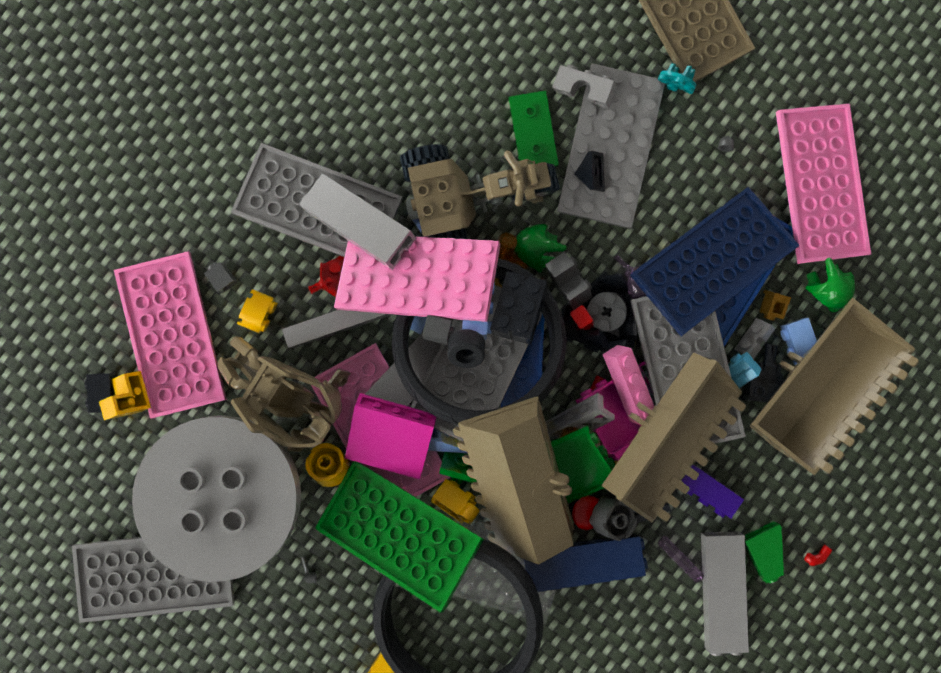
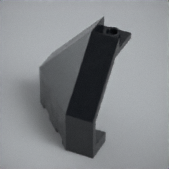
[561,271,639,354]

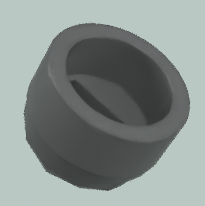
[718,136,734,152]

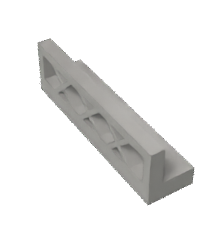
[545,393,615,442]

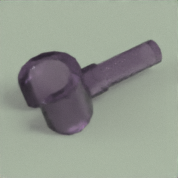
[615,255,635,280]

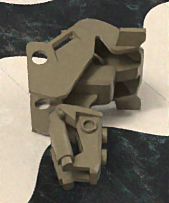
[218,336,351,452]

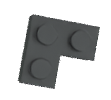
[545,252,593,310]

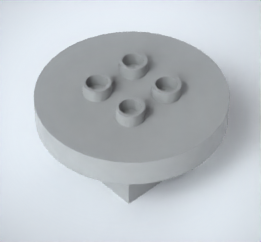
[132,415,301,582]

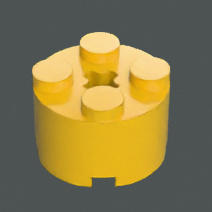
[237,289,278,334]
[305,443,350,487]

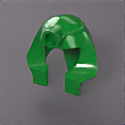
[510,224,567,272]
[805,258,855,313]

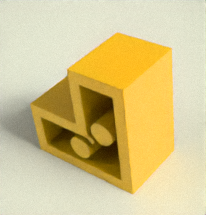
[99,371,151,420]

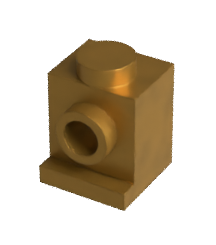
[759,290,791,321]

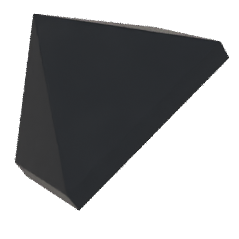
[574,151,605,192]

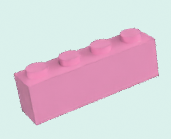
[603,345,654,425]

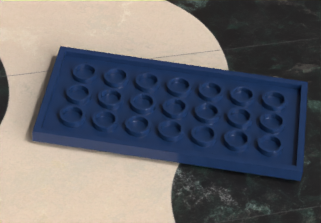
[630,187,799,337]

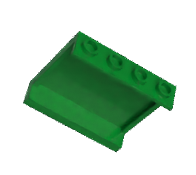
[551,426,616,504]

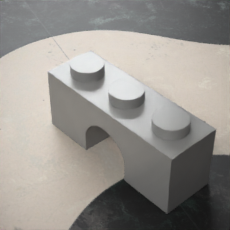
[552,64,617,108]

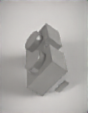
[735,318,775,360]

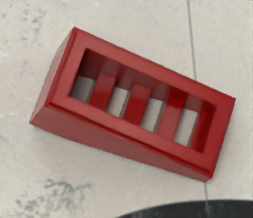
[571,305,594,330]

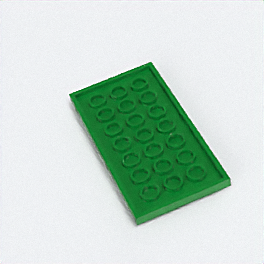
[315,461,484,613]

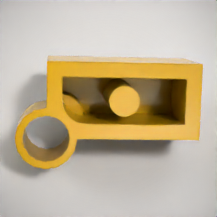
[431,479,480,525]

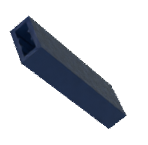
[524,533,648,592]

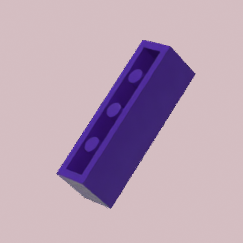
[681,465,744,519]

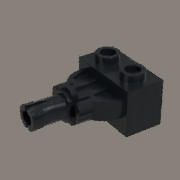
[742,344,785,403]

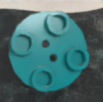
[658,63,697,94]

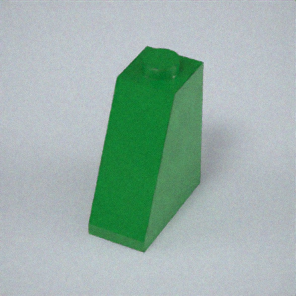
[745,521,784,584]

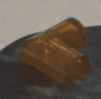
[497,233,528,270]

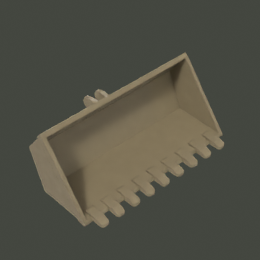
[749,298,919,475]
[602,352,746,523]
[453,397,574,564]

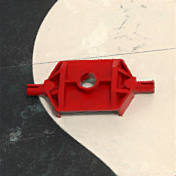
[308,256,344,298]

